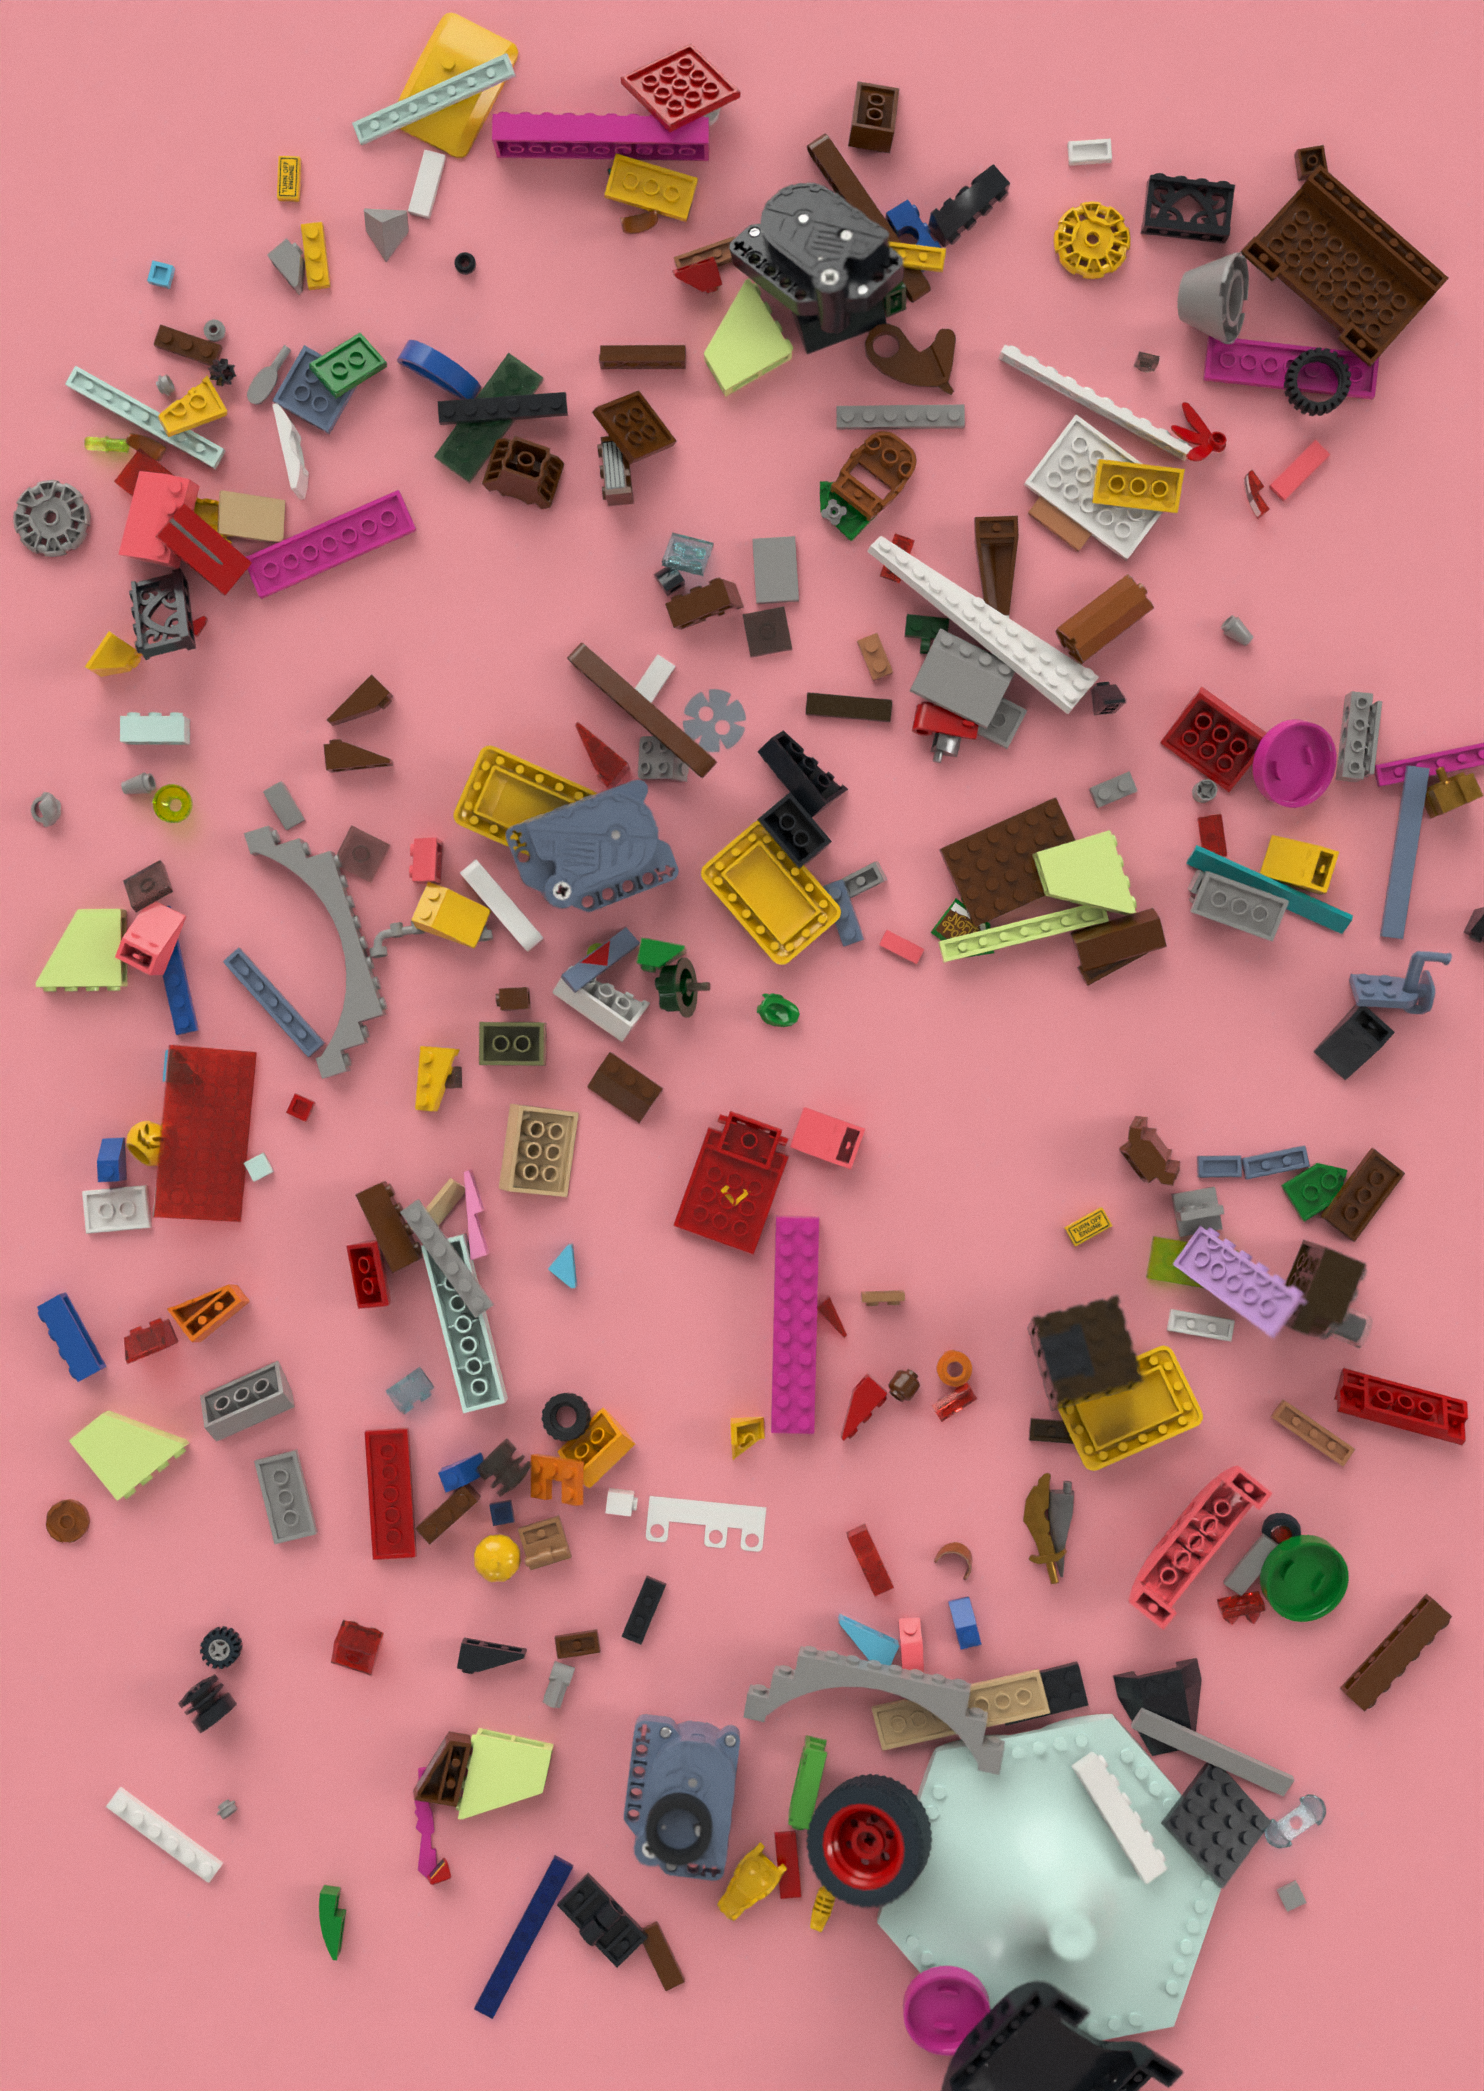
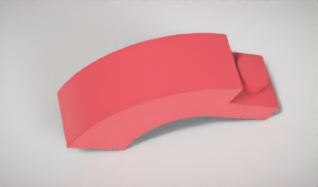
[898,1618,924,1673]

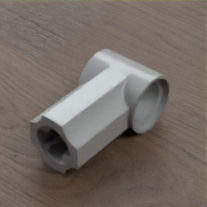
[543,1661,575,1708]

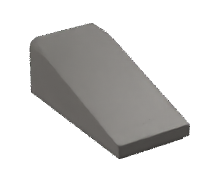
[263,781,305,830]
[840,861,887,898]

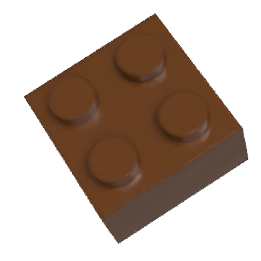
[1294,145,1328,181]

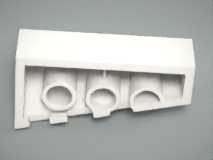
[552,966,650,1042]

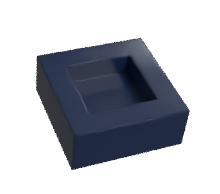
[489,1500,515,1526]

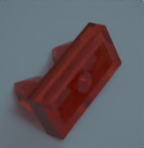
[1217,1591,1266,1625]

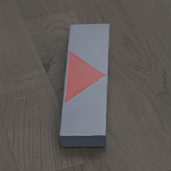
[561,928,640,993]

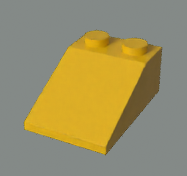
[411,882,491,949]

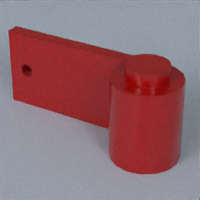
[912,701,979,740]

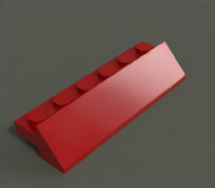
[1334,1368,1468,1445]

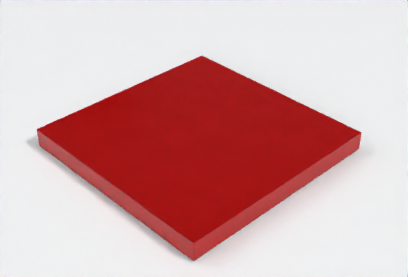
[621,43,741,132]

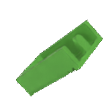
[788,1735,827,1830]

